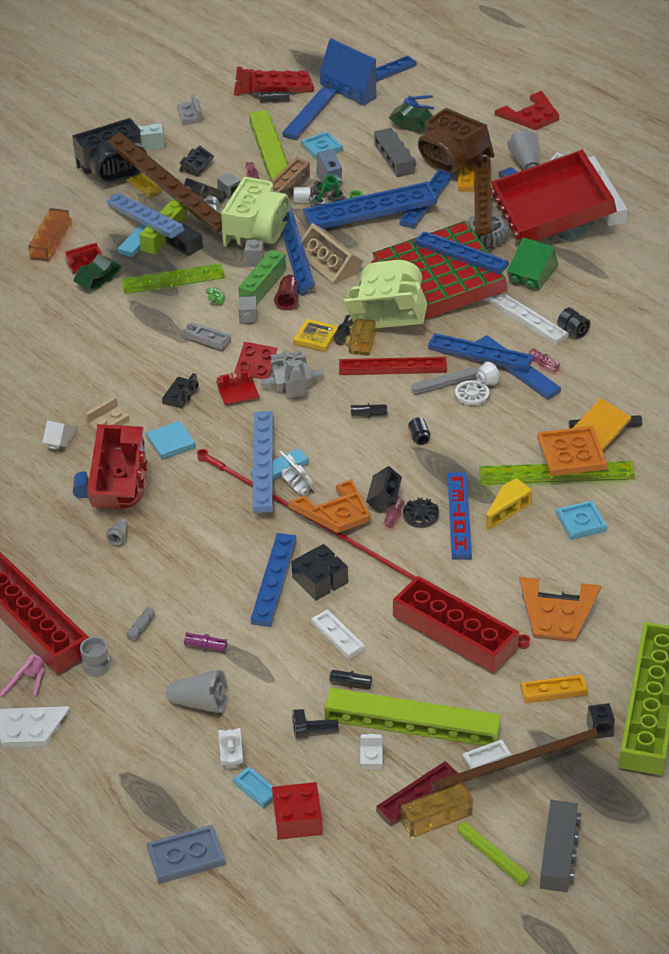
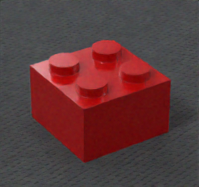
[272,782,323,840]

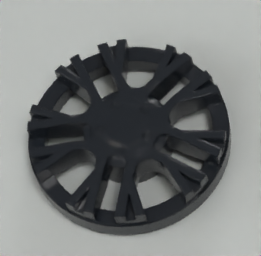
[403,497,439,527]

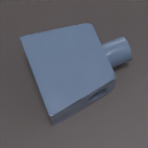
[316,148,343,186]

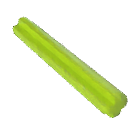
[457,821,530,886]

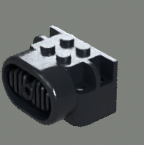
[72,118,147,184]

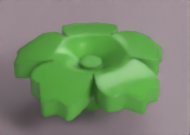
[206,287,225,305]

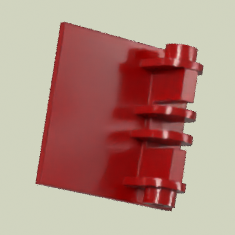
[234,341,278,379]
[216,370,260,405]

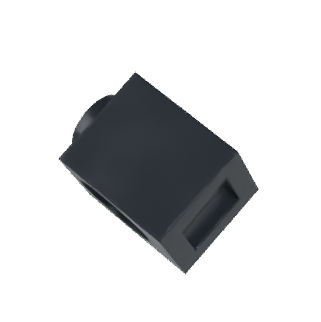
[586,703,615,739]

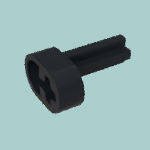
[292,709,339,738]

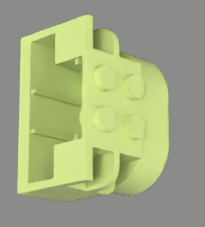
[221,176,290,247]
[344,260,427,330]

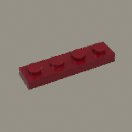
[376,761,458,826]

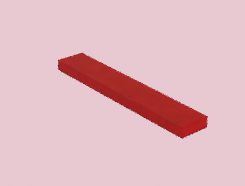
[339,357,447,375]

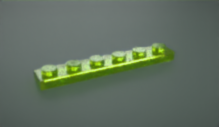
[121,263,225,294]

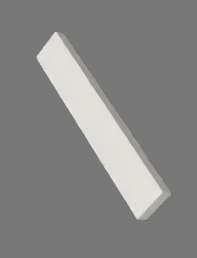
[483,292,568,345]

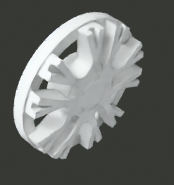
[455,380,489,407]

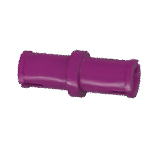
[184,632,227,653]

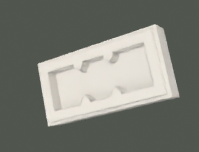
[462,739,512,770]

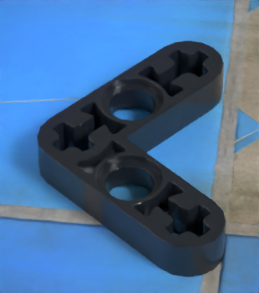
[184,178,225,199]

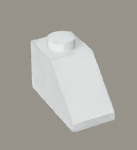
[43,420,78,449]

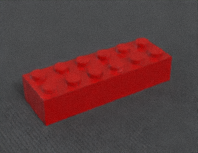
[393,576,519,673]

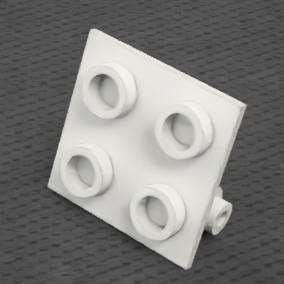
[280,451,316,496]

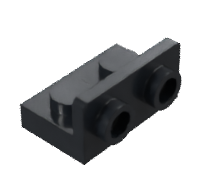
[179,145,214,176]
[162,373,199,409]

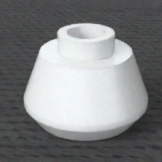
[476,362,500,385]

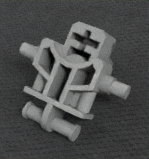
[261,350,324,398]

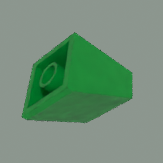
[507,238,558,289]

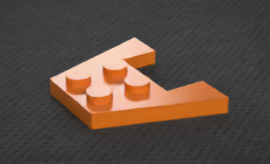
[288,479,370,533]
[519,577,602,642]

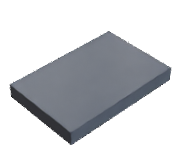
[146,825,226,884]

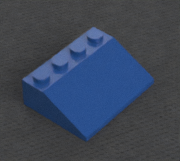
[320,38,376,106]

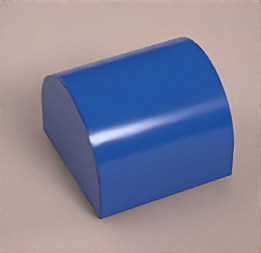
[73,471,89,498]

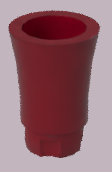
[274,275,298,311]

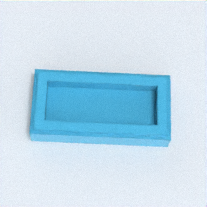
[233,766,273,809]

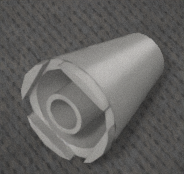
[507,129,540,170]
[166,670,228,713]

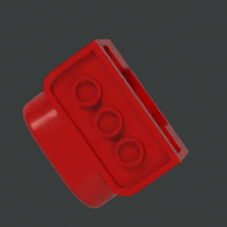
[87,424,149,509]

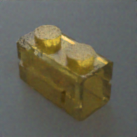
[346,318,376,356]

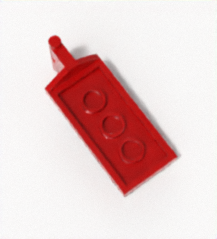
[234,66,314,96]

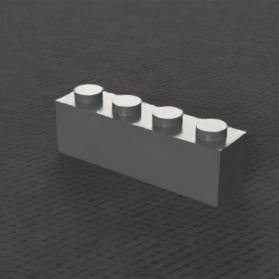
[374,128,416,177]
[539,800,581,893]

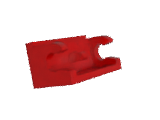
[65,243,102,275]

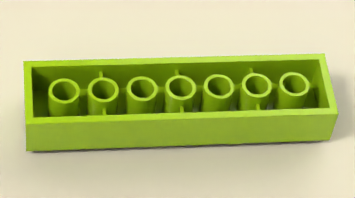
[618,621,669,776]

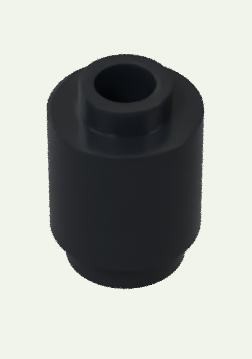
[408,417,431,445]

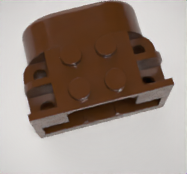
[418,108,495,174]

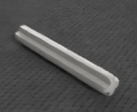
[411,367,478,394]

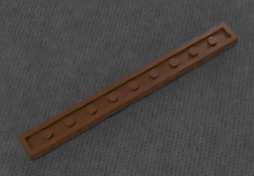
[107,132,222,234]
[475,156,492,236]

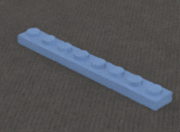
[106,193,184,238]
[253,411,273,513]

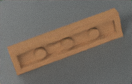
[271,157,310,198]

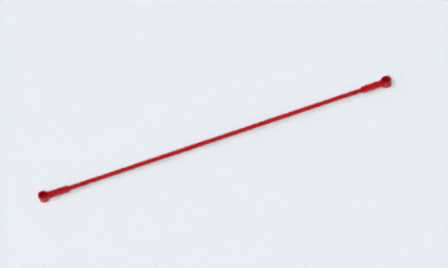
[197,449,530,649]

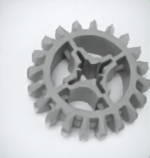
[466,213,509,249]

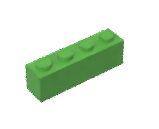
[238,250,286,306]

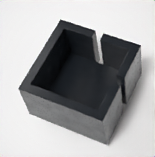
[291,544,348,601]

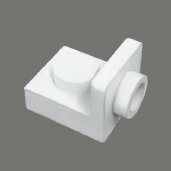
[360,734,383,769]

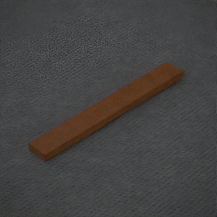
[431,728,598,792]

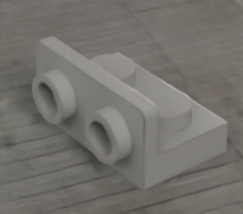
[177,94,203,125]

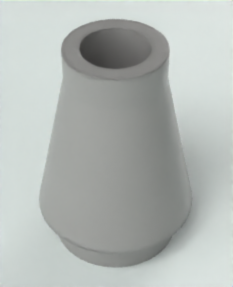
[106,519,127,546]

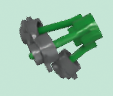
[309,175,347,207]

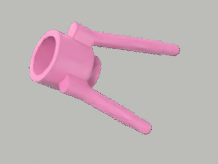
[0,655,45,697]

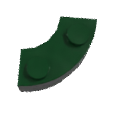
[388,102,433,132]
[73,254,122,290]

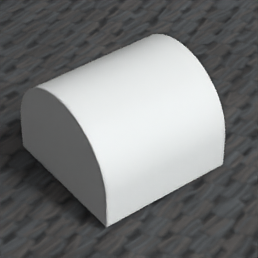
[294,187,310,204]

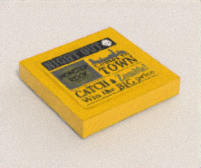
[293,319,338,352]

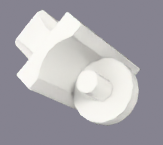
[218,728,243,769]

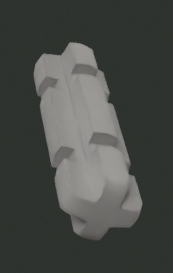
[126,607,155,641]

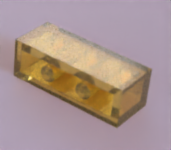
[401,782,473,839]

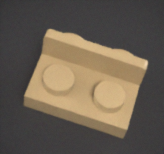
[85,397,130,434]

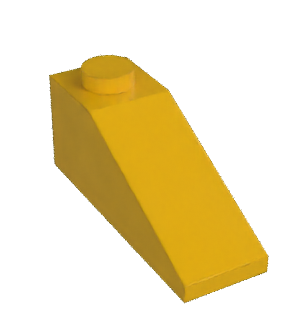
[486,478,532,530]

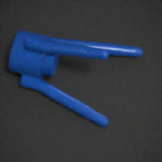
[403,95,434,109]

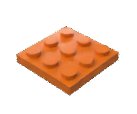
[537,426,607,476]

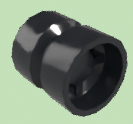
[557,307,591,339]

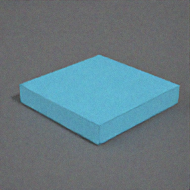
[301,131,343,160]
[146,421,196,459]
[556,501,608,540]

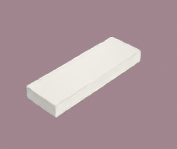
[311,609,365,660]

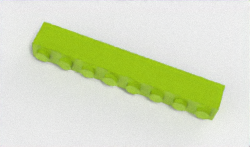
[249,110,288,181]
[324,688,501,746]

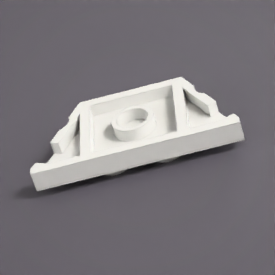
[0,706,70,748]

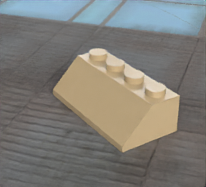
[301,223,363,284]

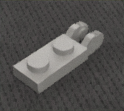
[180,323,231,350]

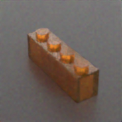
[28,208,72,262]

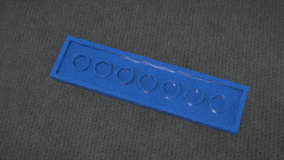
[303,181,438,229]

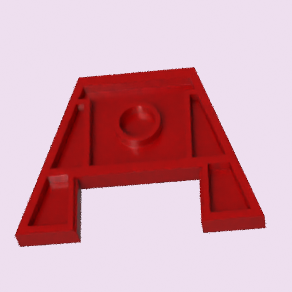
[495,90,560,130]

